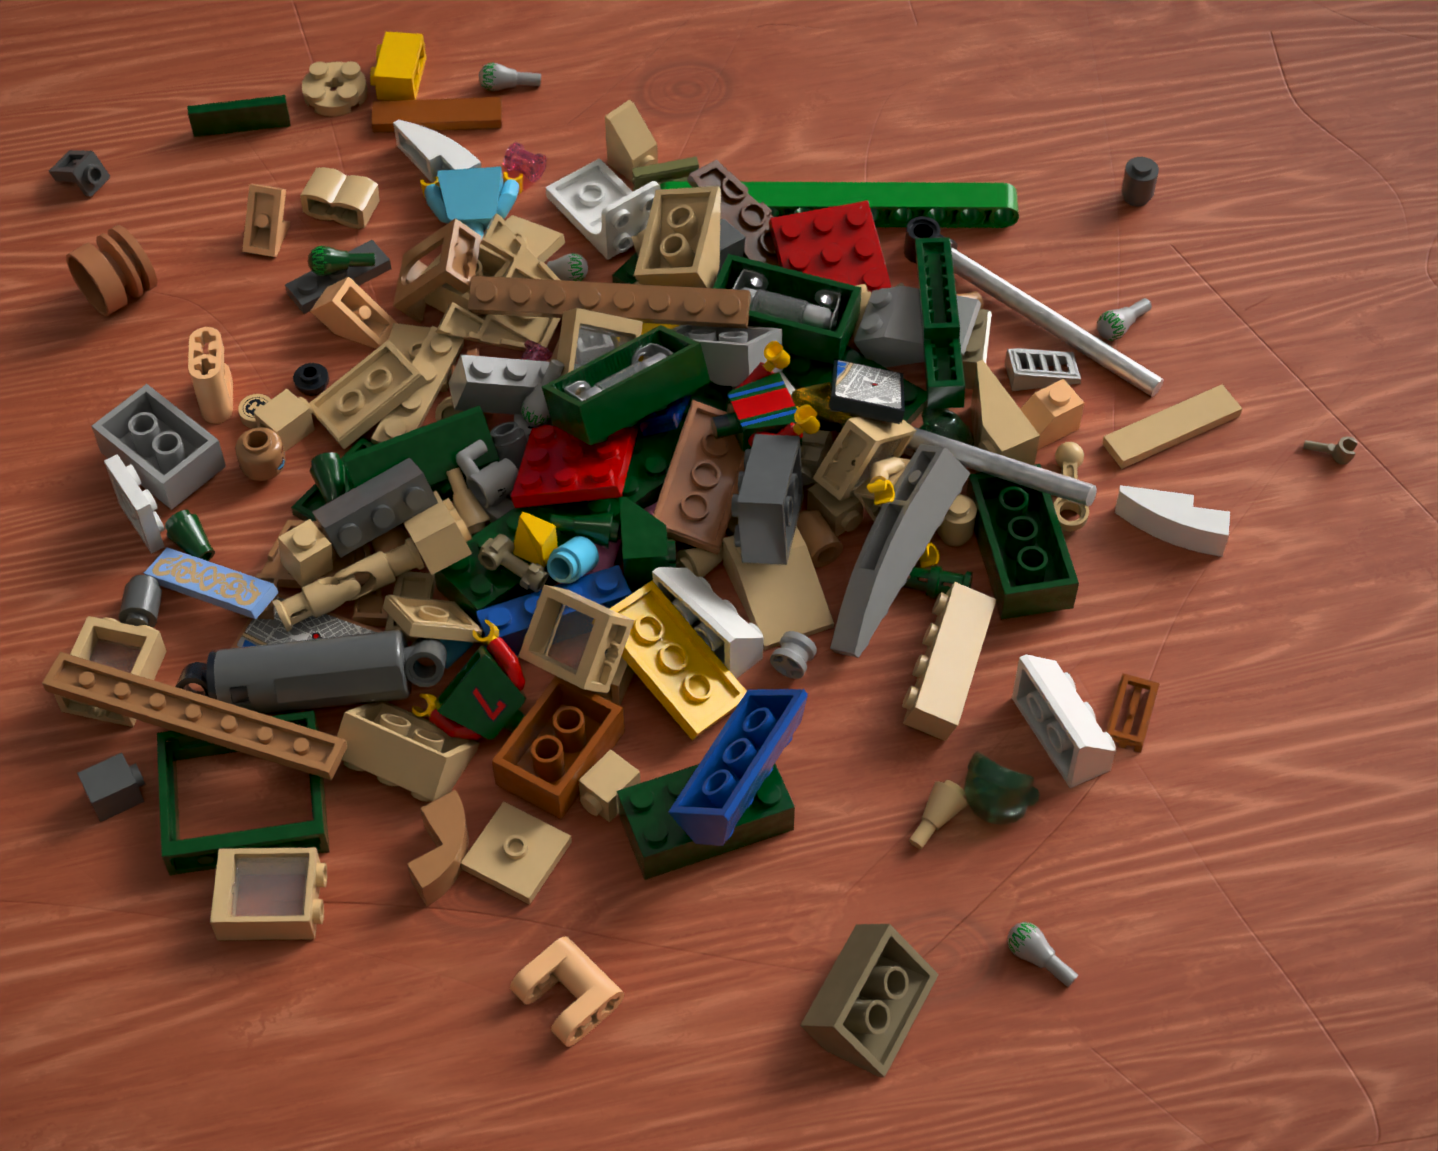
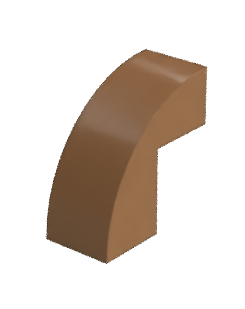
[407,790,469,907]

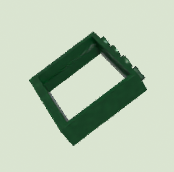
[157,710,330,876]

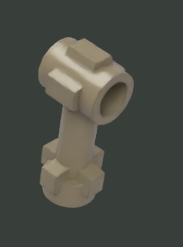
[478,534,549,593]

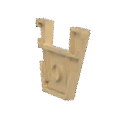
[436,214,560,355]

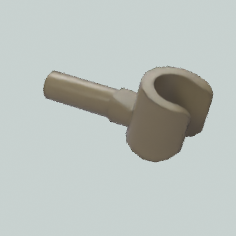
[1303,436,1358,465]

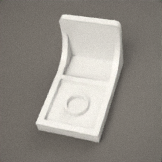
[545,158,661,260]

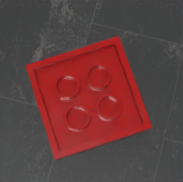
[769,200,892,297]
[511,424,639,508]

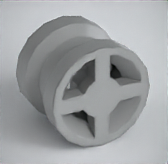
[770,631,817,679]

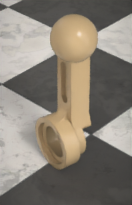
[1053,442,1089,531]

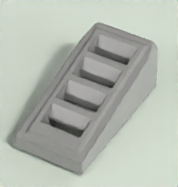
[1005,348,1081,391]

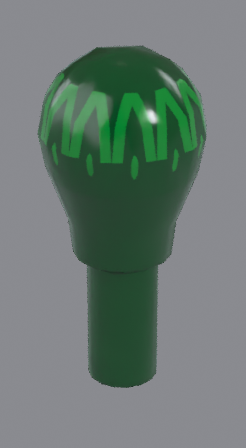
[307,246,375,276]

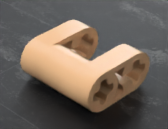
[188,327,233,424]
[510,936,624,1047]

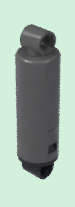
[175,630,447,715]

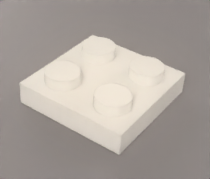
[104,454,165,554]

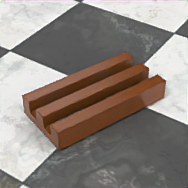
[1106,673,1160,753]

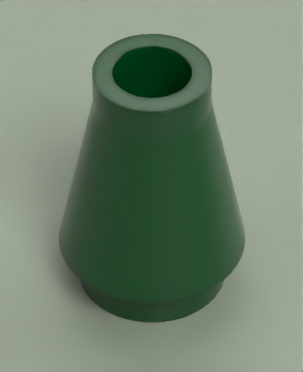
[309,452,346,505]
[165,510,215,561]

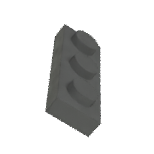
[285,240,391,314]

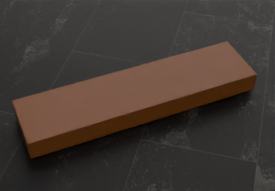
[372,97,502,132]

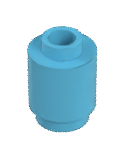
[547,536,599,583]

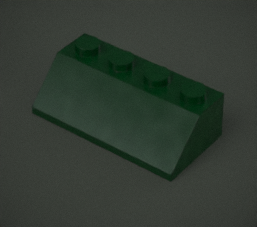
[343,406,500,501]

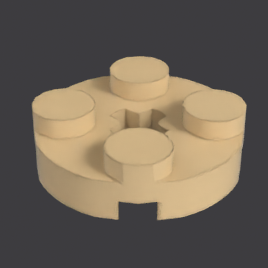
[302,61,368,116]

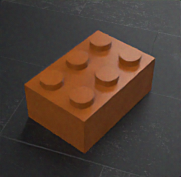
[492,676,625,820]

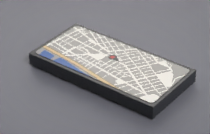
[829,359,905,424]

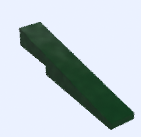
[915,237,965,409]

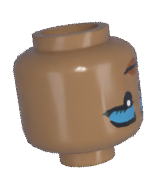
[235,427,286,481]

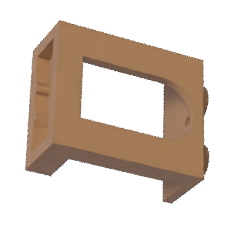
[393,218,482,323]

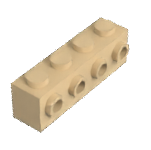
[902,582,996,741]

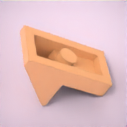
[242,184,290,257]

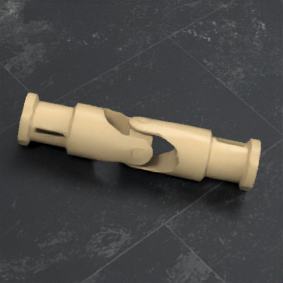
[272,537,425,632]

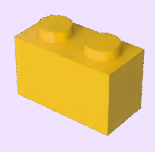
[370,31,426,101]

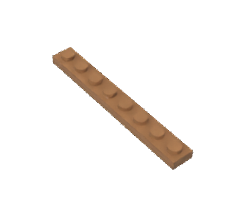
[468,276,751,329]
[42,652,348,780]

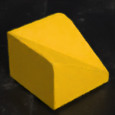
[513,512,558,567]

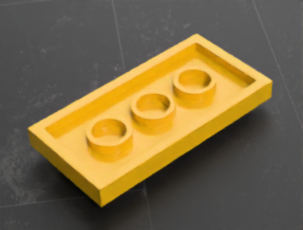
[610,580,747,740]

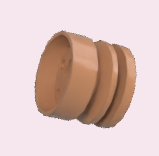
[66,225,158,316]

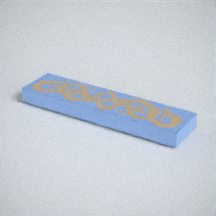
[144,547,279,619]

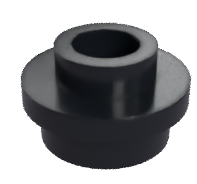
[293,363,329,396]

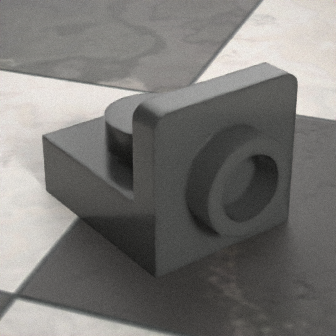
[49,150,110,197]

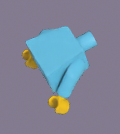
[420,167,523,239]

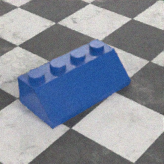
[668,689,808,846]

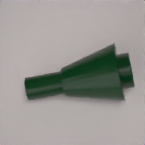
[550,512,620,549]

